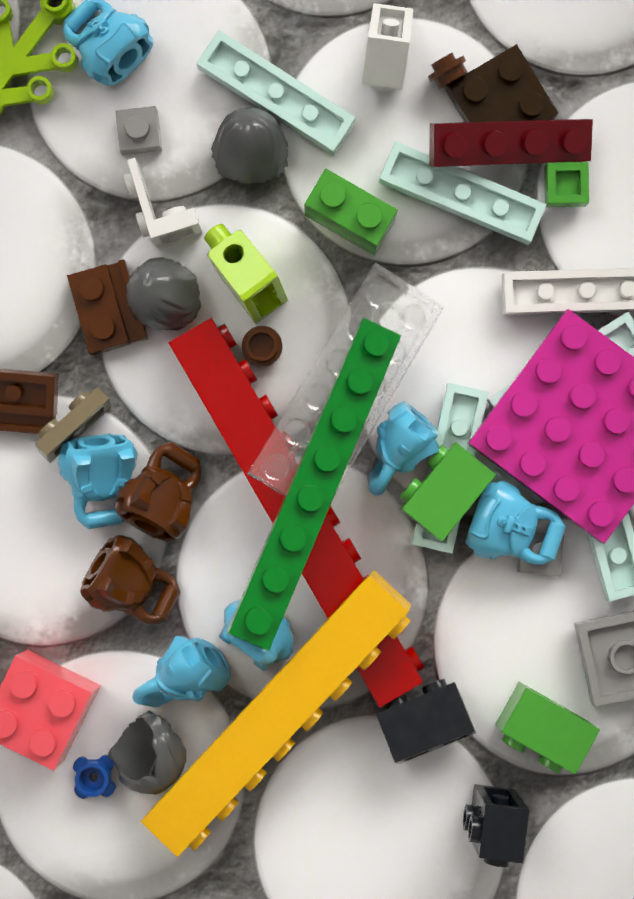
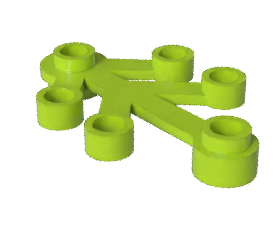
[0,0,78,115]

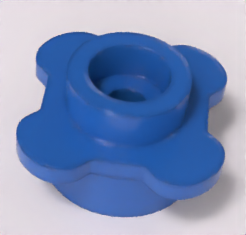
[73,755,116,799]

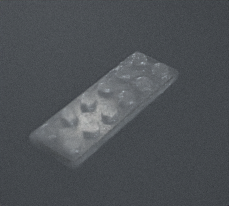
[247,262,445,497]

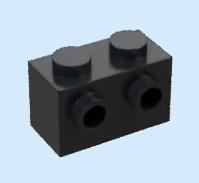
[376,679,476,764]
[463,784,529,867]

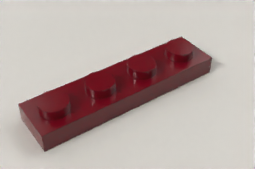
[429,119,593,167]

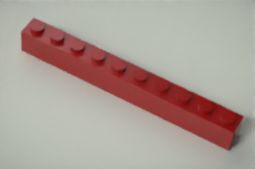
[168,317,425,708]

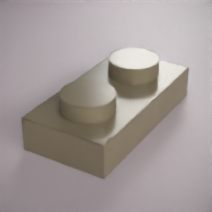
[35,387,111,463]

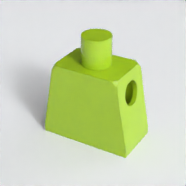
[204,224,288,324]

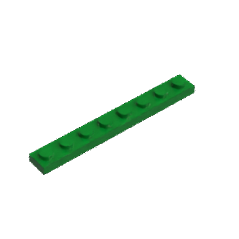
[226,318,402,651]

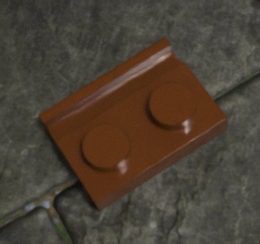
[67,259,148,356]
[0,368,59,434]

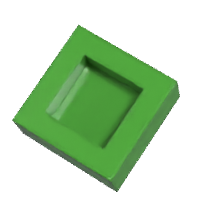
[544,162,589,207]

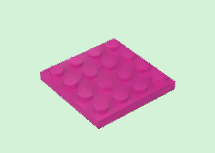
[467,309,634,544]

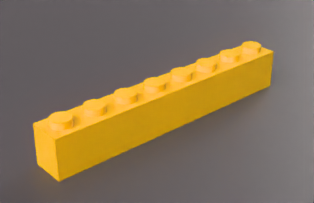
[140,570,412,857]

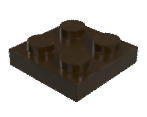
[445,44,558,122]

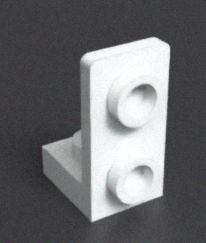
[124,158,202,247]

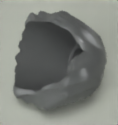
[211,107,288,185]
[125,257,201,331]
[108,710,186,795]

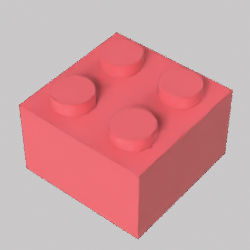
[0,649,101,771]

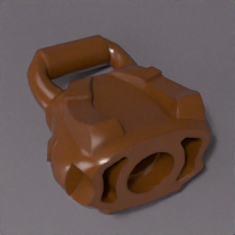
[115,442,202,542]
[80,535,181,625]

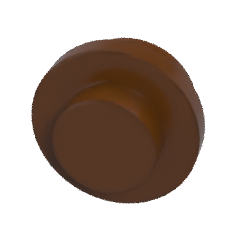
[428,52,468,89]
[242,326,283,367]

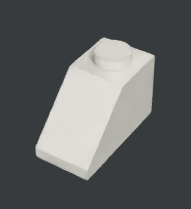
[362,3,413,91]

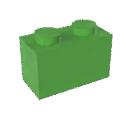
[304,168,398,256]
[399,442,496,541]
[495,681,600,775]

